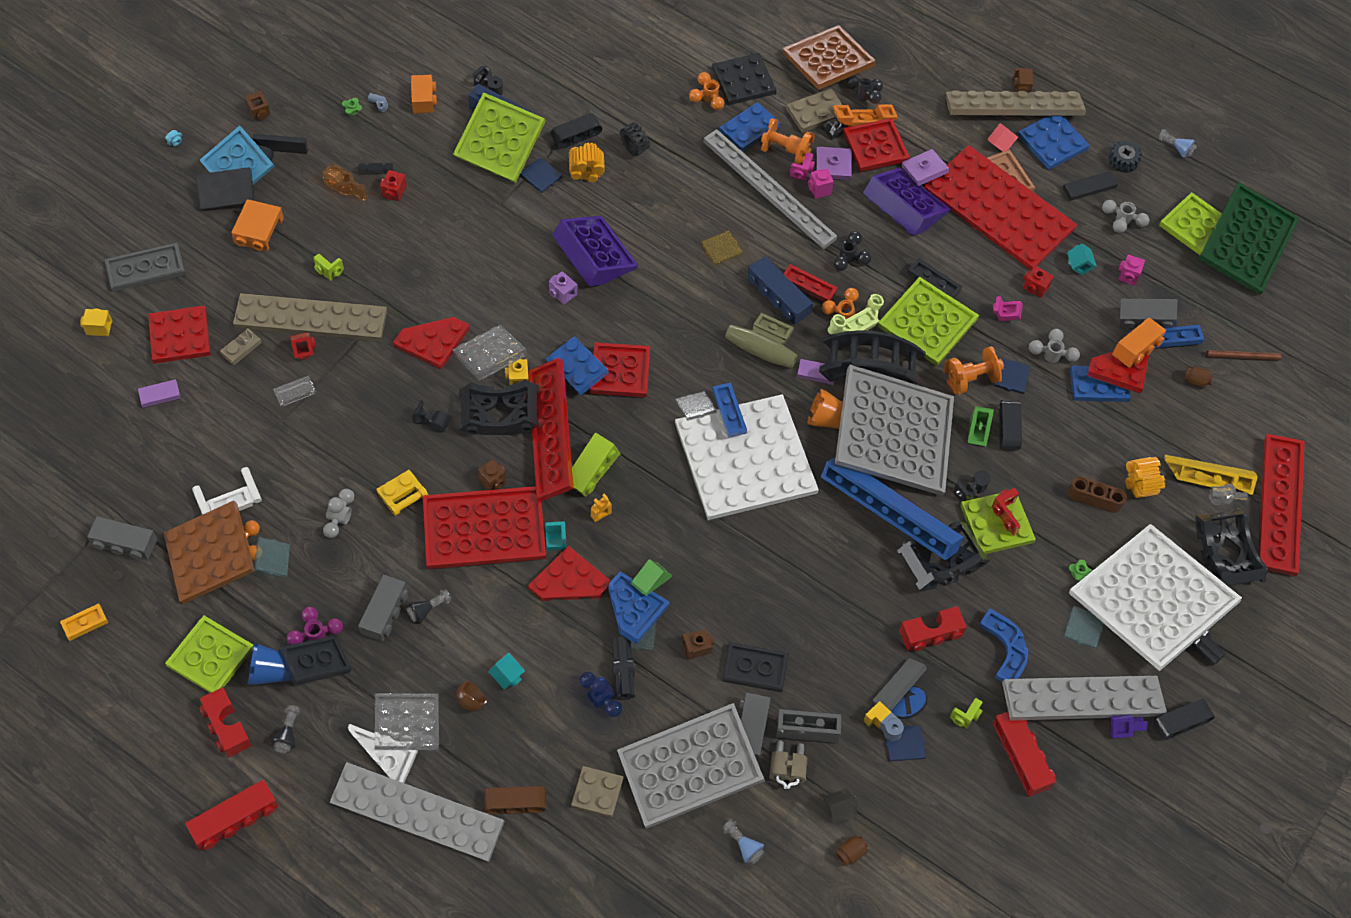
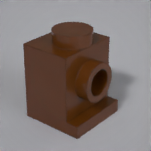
[1012,68,1034,93]
[245,91,271,120]
[682,629,714,660]

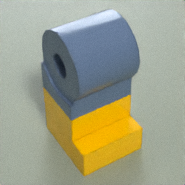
[864,701,904,741]

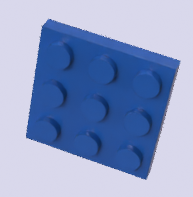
[1017,115,1090,170]

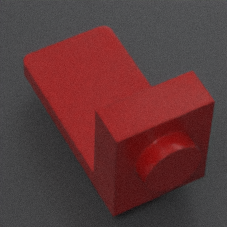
[992,487,1021,536]

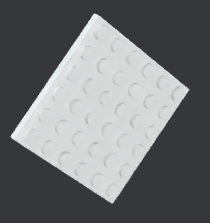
[675,394,818,520]
[1069,524,1242,671]

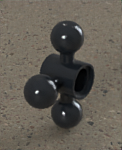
[846,75,883,104]
[834,231,871,271]

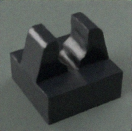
[822,117,845,140]

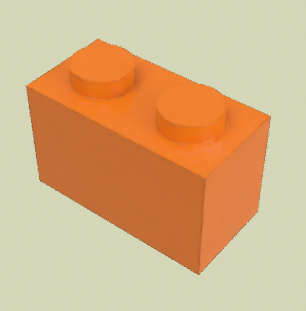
[411,75,437,113]

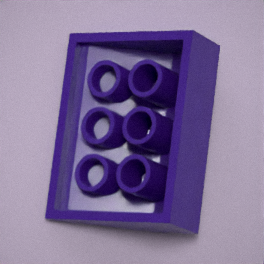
[863,168,951,236]
[553,216,638,286]

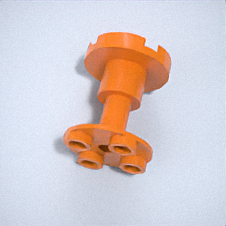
[761,118,815,165]
[944,346,1004,395]

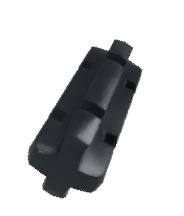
[358,162,393,174]

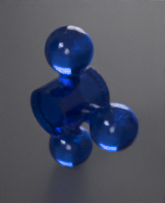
[580,672,622,717]

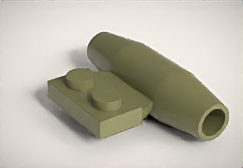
[725,313,798,368]

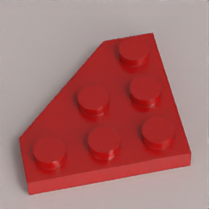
[393,317,470,369]
[1087,351,1149,394]
[528,546,611,601]

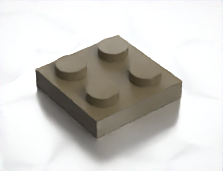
[571,766,624,818]

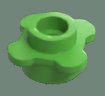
[342,98,362,115]
[1069,560,1092,581]

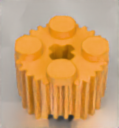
[569,142,605,182]
[1125,457,1165,498]

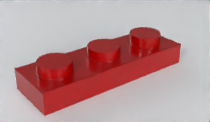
[784,264,838,302]

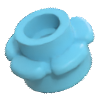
[165,130,182,146]

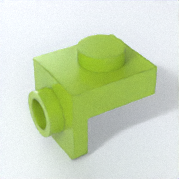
[314,254,344,281]
[950,698,983,728]

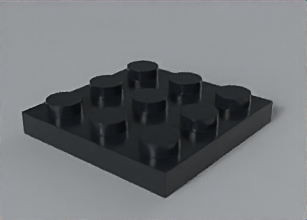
[712,53,777,105]

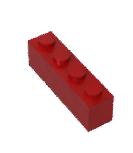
[992,712,1056,797]
[185,779,278,851]

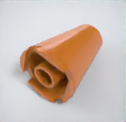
[807,389,843,429]

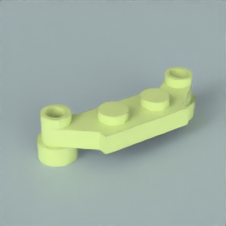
[828,294,884,335]

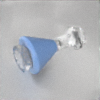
[1158,129,1197,158]
[722,819,765,864]

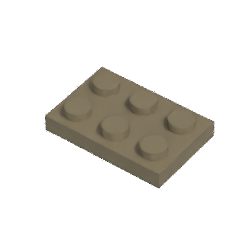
[786,88,842,133]

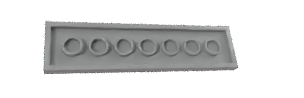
[1002,676,1167,721]
[330,762,505,862]

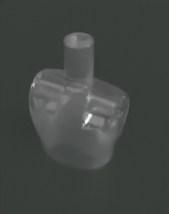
[1210,484,1248,506]

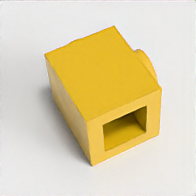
[80,309,112,336]

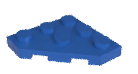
[608,571,670,644]

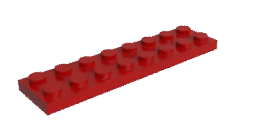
[528,358,574,502]
[1258,434,1305,576]

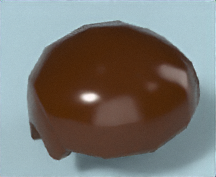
[456,681,487,711]

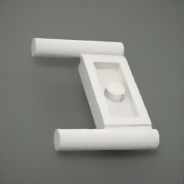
[192,467,262,515]

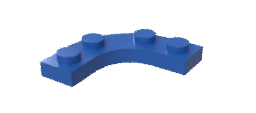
[979,608,1028,682]

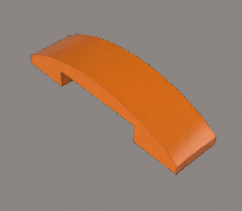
[832,105,898,126]

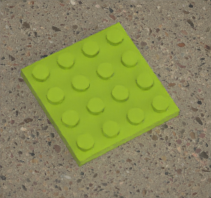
[453,92,546,183]
[877,277,979,366]

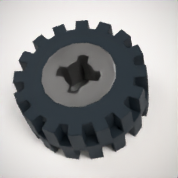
[1108,140,1142,173]

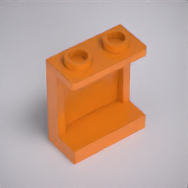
[231,199,284,252]

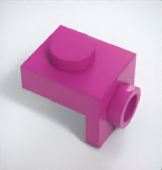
[790,153,815,180]
[993,296,1023,321]

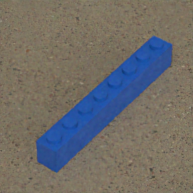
[821,457,964,560]

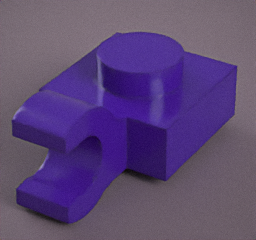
[1110,714,1147,738]

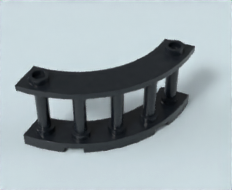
[819,330,926,387]

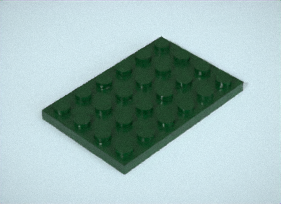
[1198,182,1299,295]

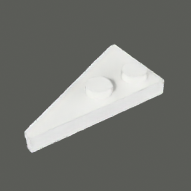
[348,724,418,783]

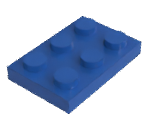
[719,102,780,152]
[546,336,609,396]
[1070,366,1130,402]

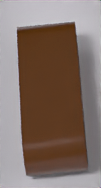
[1068,476,1127,513]
[484,786,546,815]

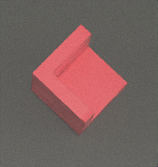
[988,123,1018,152]

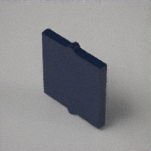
[520,158,562,193]
[994,358,1031,394]
[885,725,926,762]

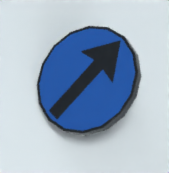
[891,686,928,719]

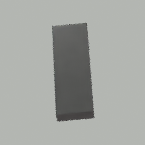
[873,658,927,711]

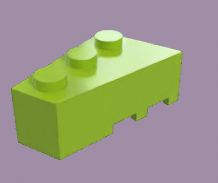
[572,433,621,497]

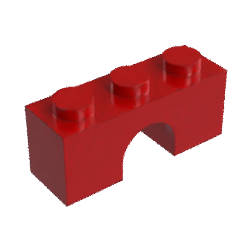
[899,606,967,651]
[199,687,252,758]

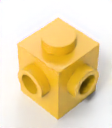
[505,359,528,385]

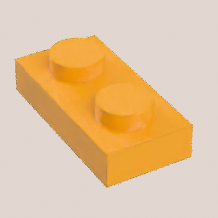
[60,603,108,641]

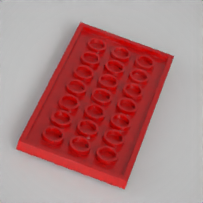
[924,145,1078,271]

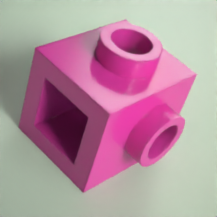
[808,169,834,199]
[1118,255,1145,286]

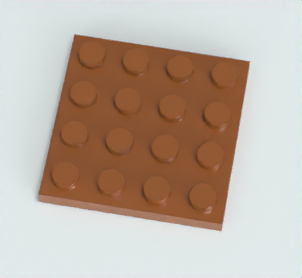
[783,25,876,90]
[164,500,255,604]

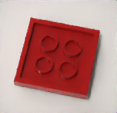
[843,118,910,172]
[149,306,211,364]
[590,342,650,397]

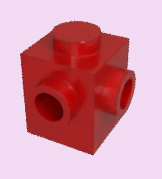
[380,170,407,201]
[1023,266,1054,298]
[291,332,316,359]

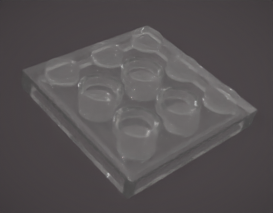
[453,325,528,380]
[374,693,439,750]

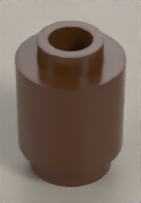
[1184,366,1213,388]
[836,835,868,866]

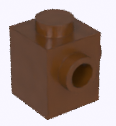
[478,459,506,490]

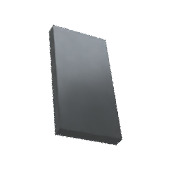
[104,243,186,292]

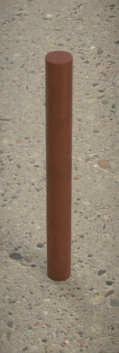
[1206,350,1281,361]

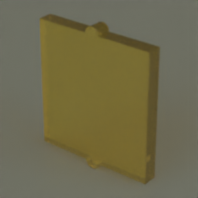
[701,231,743,265]

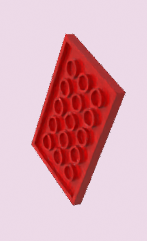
[423,486,546,569]

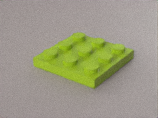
[1159,192,1221,255]
[960,493,1036,554]
[165,615,253,693]

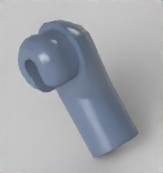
[368,93,389,112]

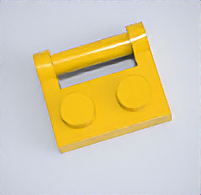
[376,470,428,516]

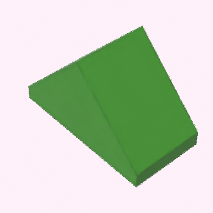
[967,406,994,446]
[631,559,672,596]

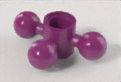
[286,607,343,645]

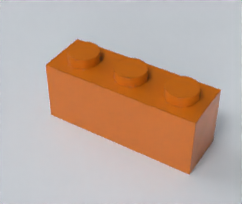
[1112,317,1167,368]

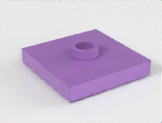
[816,147,851,180]
[902,149,949,186]

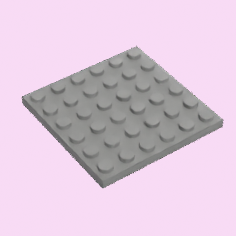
[835,365,954,496]

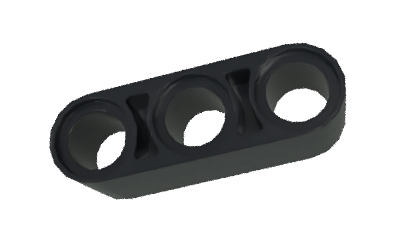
[550,113,603,149]
[999,400,1022,450]
[1153,699,1215,741]

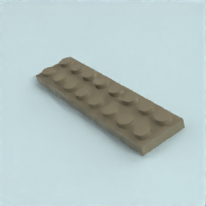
[945,90,1086,116]
[233,293,387,341]

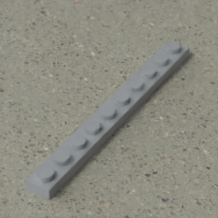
[704,129,837,249]

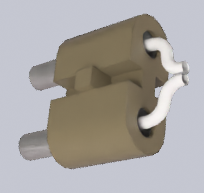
[769,740,807,789]

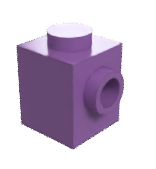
[549,271,577,305]

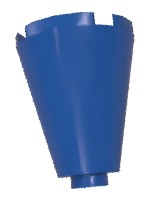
[248,643,292,685]

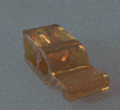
[322,162,367,201]

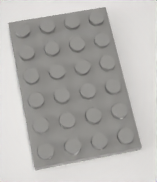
[617,703,765,829]

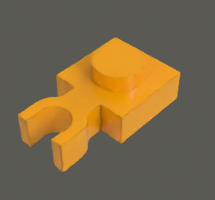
[591,494,612,522]

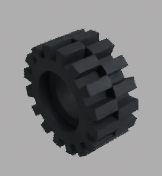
[619,122,650,156]

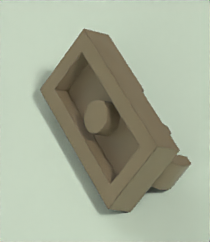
[220,328,262,366]

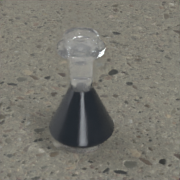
[405,590,451,623]
[271,705,301,754]

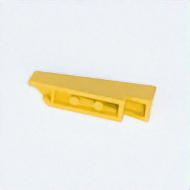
[1164,455,1258,495]

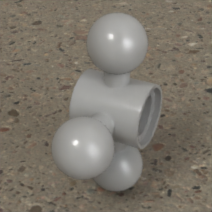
[1102,200,1149,233]
[1029,329,1080,363]
[323,489,354,538]

